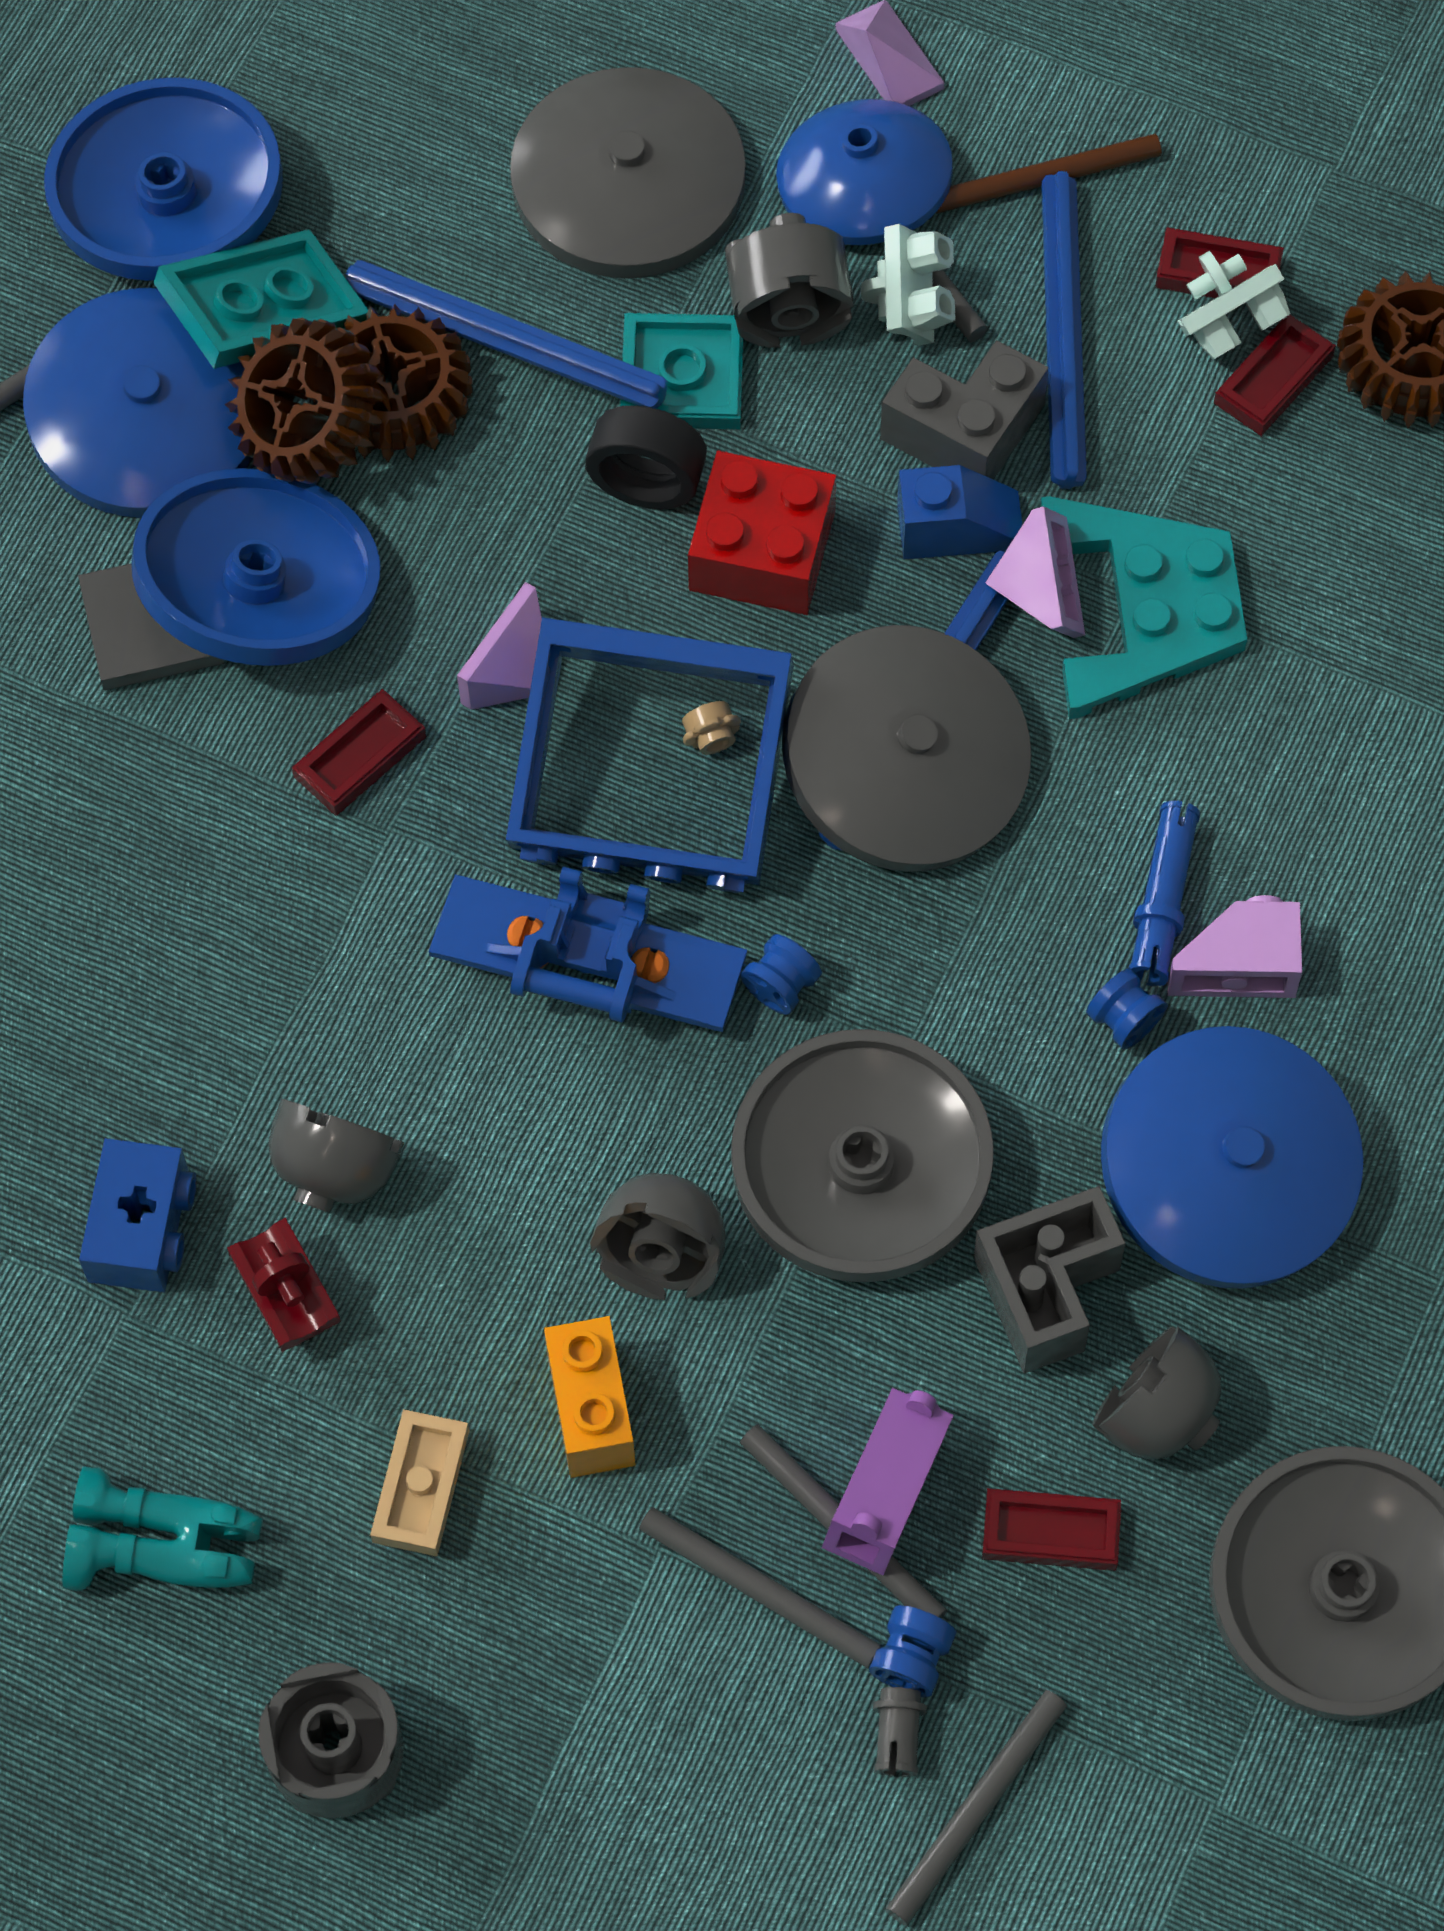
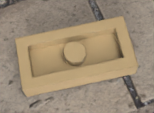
[370,1409,470,1557]

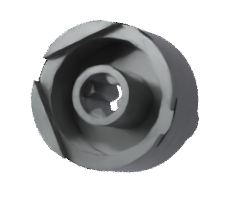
[725,213,854,348]
[258,1662,404,1818]

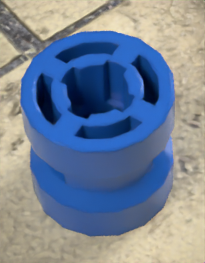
[869,1605,957,1698]

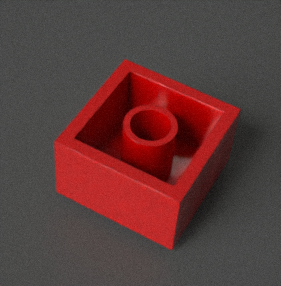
[688,450,836,615]

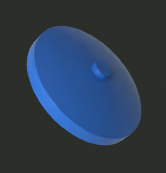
[44,78,283,281]
[23,288,252,518]
[131,468,380,666]
[1101,1026,1363,1289]

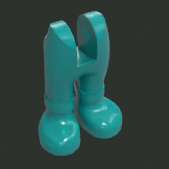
[62,1466,263,1591]

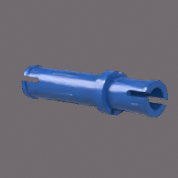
[1129,801,1200,986]

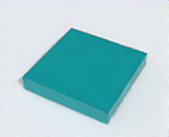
[620,313,744,430]

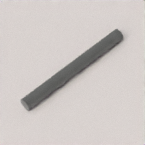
[740,1424,947,1619]
[639,1507,882,1669]
[885,1690,1067,1926]

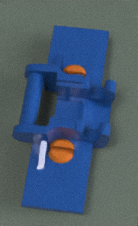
[428,867,748,1032]

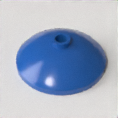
[776,99,953,245]

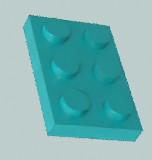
[154,229,369,369]

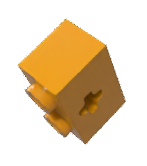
[544,1316,636,1478]

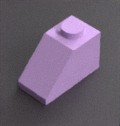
[1168,895,1302,998]

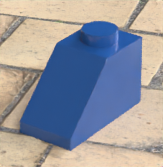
[897,465,1023,559]

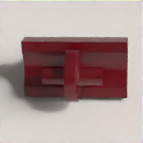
[227,1218,341,1352]

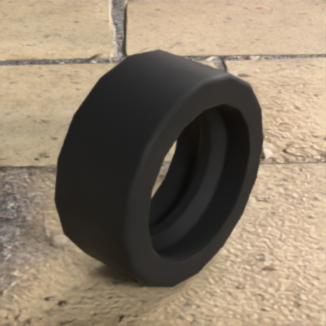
[585,406,707,509]

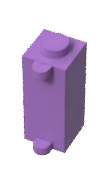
[821,1388,954,1575]

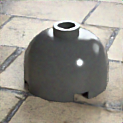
[268,1098,404,1213]
[590,1173,726,1300]
[1092,1326,1221,1460]

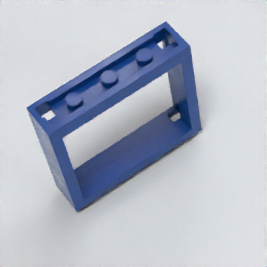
[506,617,794,893]

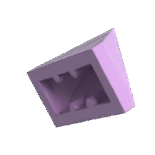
[836,0,944,106]
[986,507,1085,638]
[457,582,542,710]

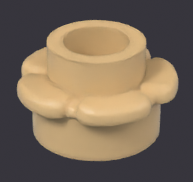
[682,701,741,755]

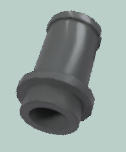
[873,1687,927,1777]

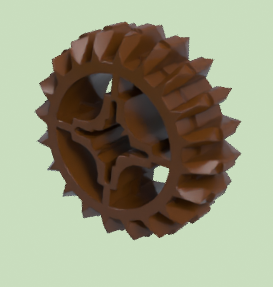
[1337,271,1444,429]
[312,303,473,463]
[225,318,386,484]

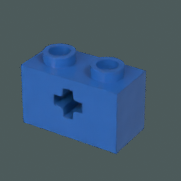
[79,1138,196,1293]

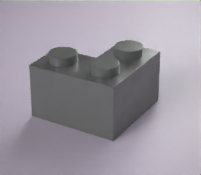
[880,340,1049,480]
[974,1186,1125,1374]

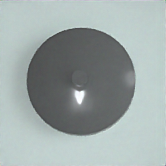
[510,67,745,278]
[782,625,1031,872]
[731,1029,993,1282]
[1209,1446,1444,1721]

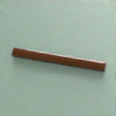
[936,133,1162,214]

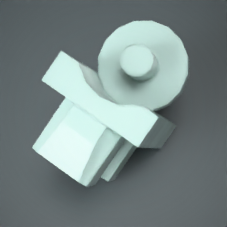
[861,224,955,346]
[1177,251,1290,359]

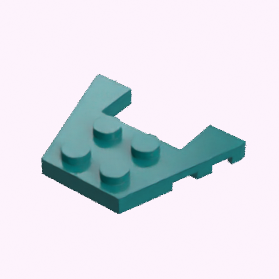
[1040,496,1247,719]

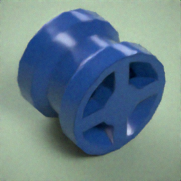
[740,934,822,1015]
[1086,968,1168,1050]

